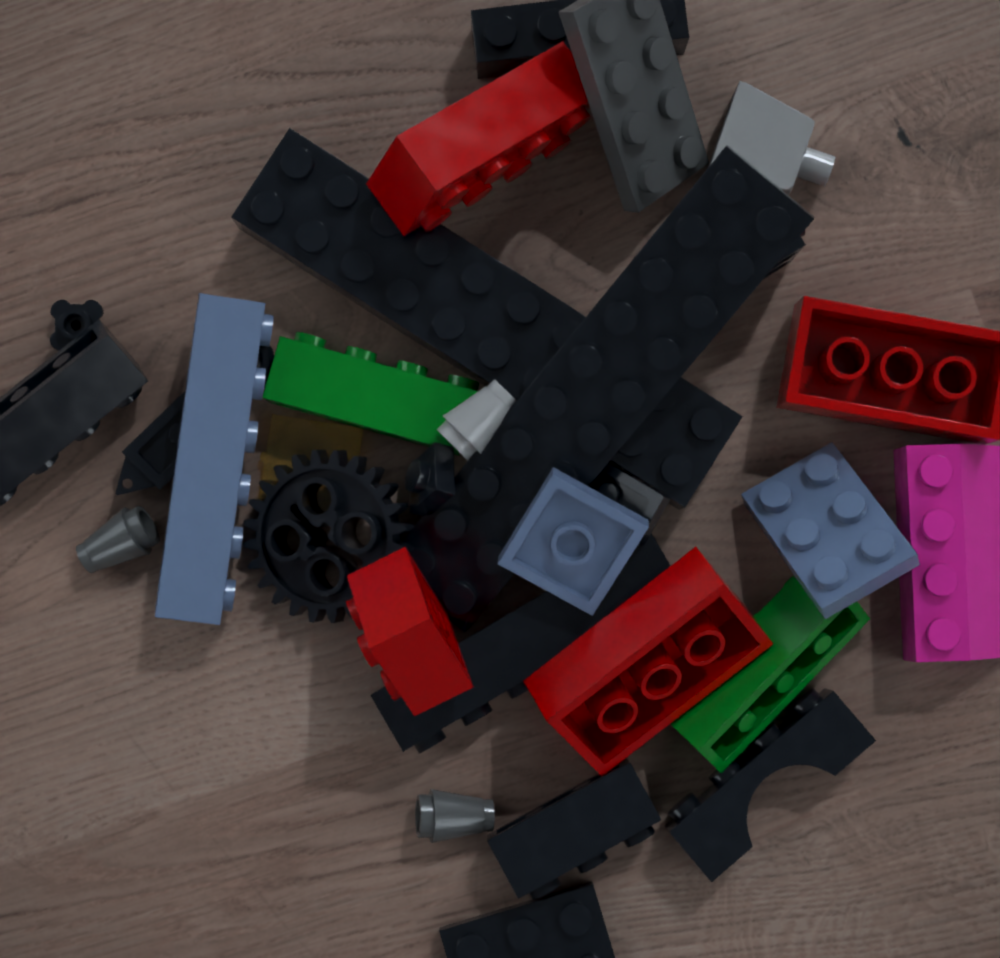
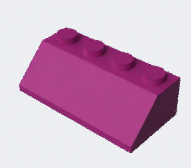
[893,444,1000,662]

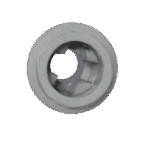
[437,379,517,460]

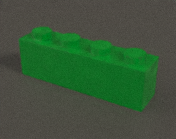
[262,332,479,459]
[670,575,870,773]

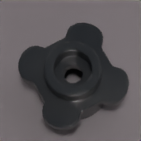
[50,300,104,351]

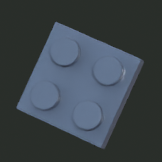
[498,467,649,616]

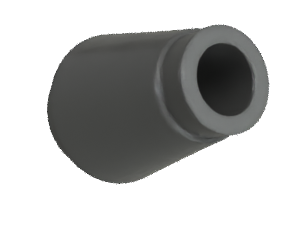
[76,506,160,573]
[415,789,495,843]

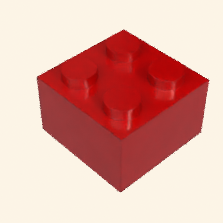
[346,546,474,716]

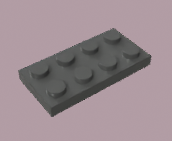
[559,0,709,213]

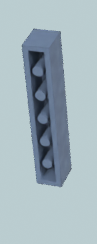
[155,293,274,625]

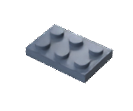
[741,442,920,619]

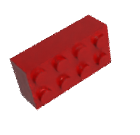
[366,41,591,236]
[776,296,1000,445]
[524,547,773,776]

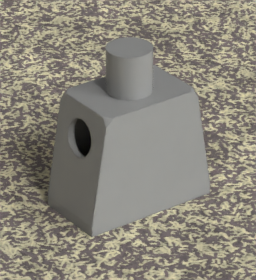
[708,81,836,195]

